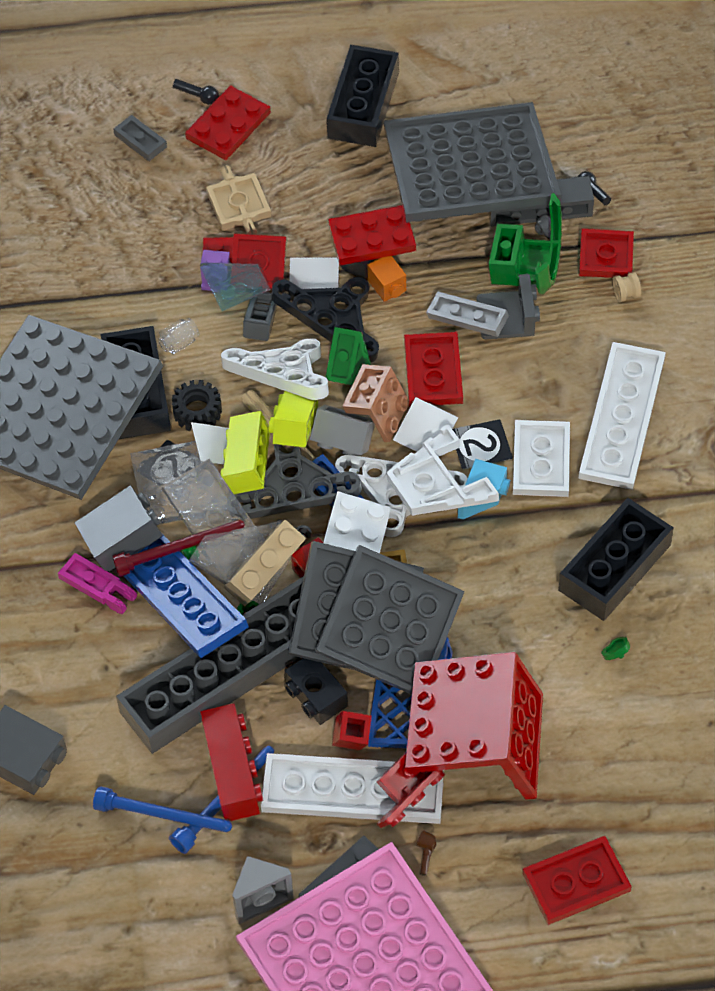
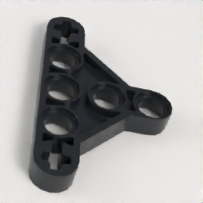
[271,277,379,363]

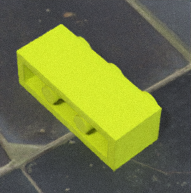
[269,391,319,447]
[221,411,270,495]

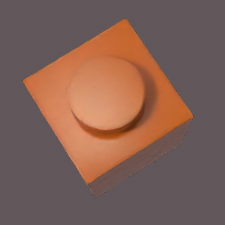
[367,256,407,302]

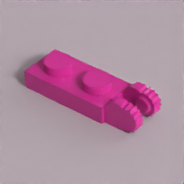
[58,553,137,614]

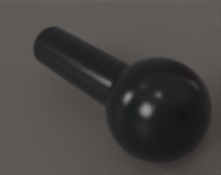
[172,79,219,104]
[577,171,611,206]

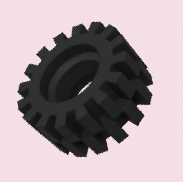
[172,380,222,431]

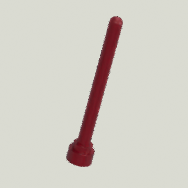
[112,520,245,577]

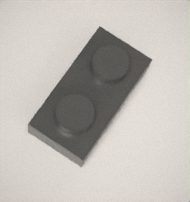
[113,115,167,161]

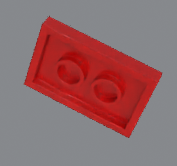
[185,85,271,161]
[328,205,416,266]
[404,332,463,407]
[522,835,632,925]

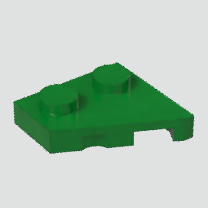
[325,327,371,385]

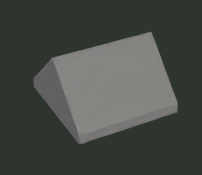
[232,856,294,924]

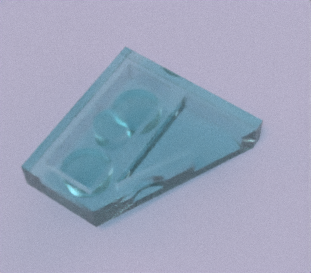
[200,263,270,311]

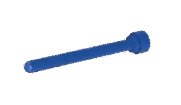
[169,746,274,854]
[93,786,232,832]

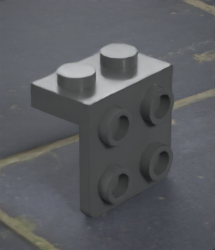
[476,274,540,340]

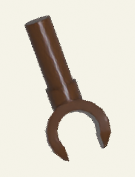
[417,831,437,876]

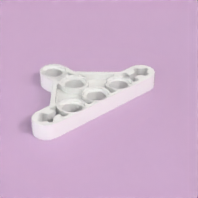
[221,338,329,400]
[335,455,468,537]

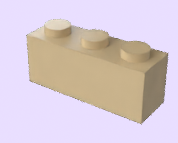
[224,520,306,606]

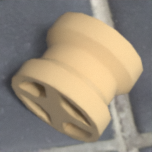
[613,272,641,302]

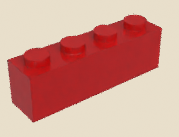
[200,703,263,821]

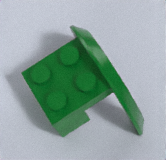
[489,193,562,295]

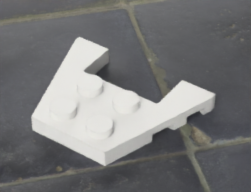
[386,425,499,516]

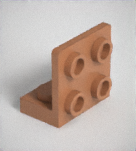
[342,364,409,442]

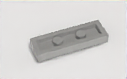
[426,292,509,337]

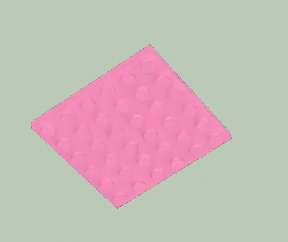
[236,842,493,991]

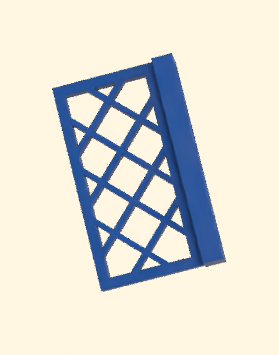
[368,637,453,748]

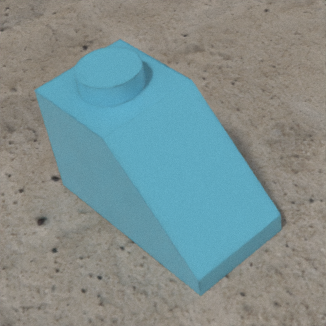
[458,459,511,519]

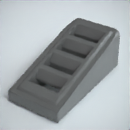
[243,290,278,341]

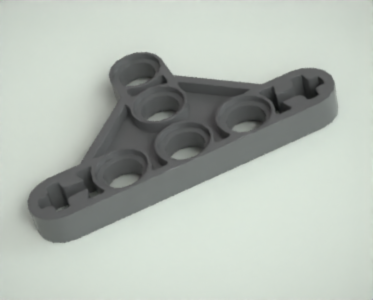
[226,444,362,521]

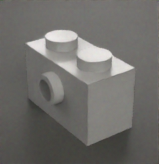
[310,405,375,456]

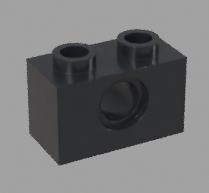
[284,658,348,725]

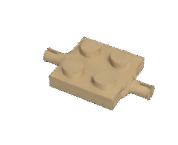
[206,165,271,235]

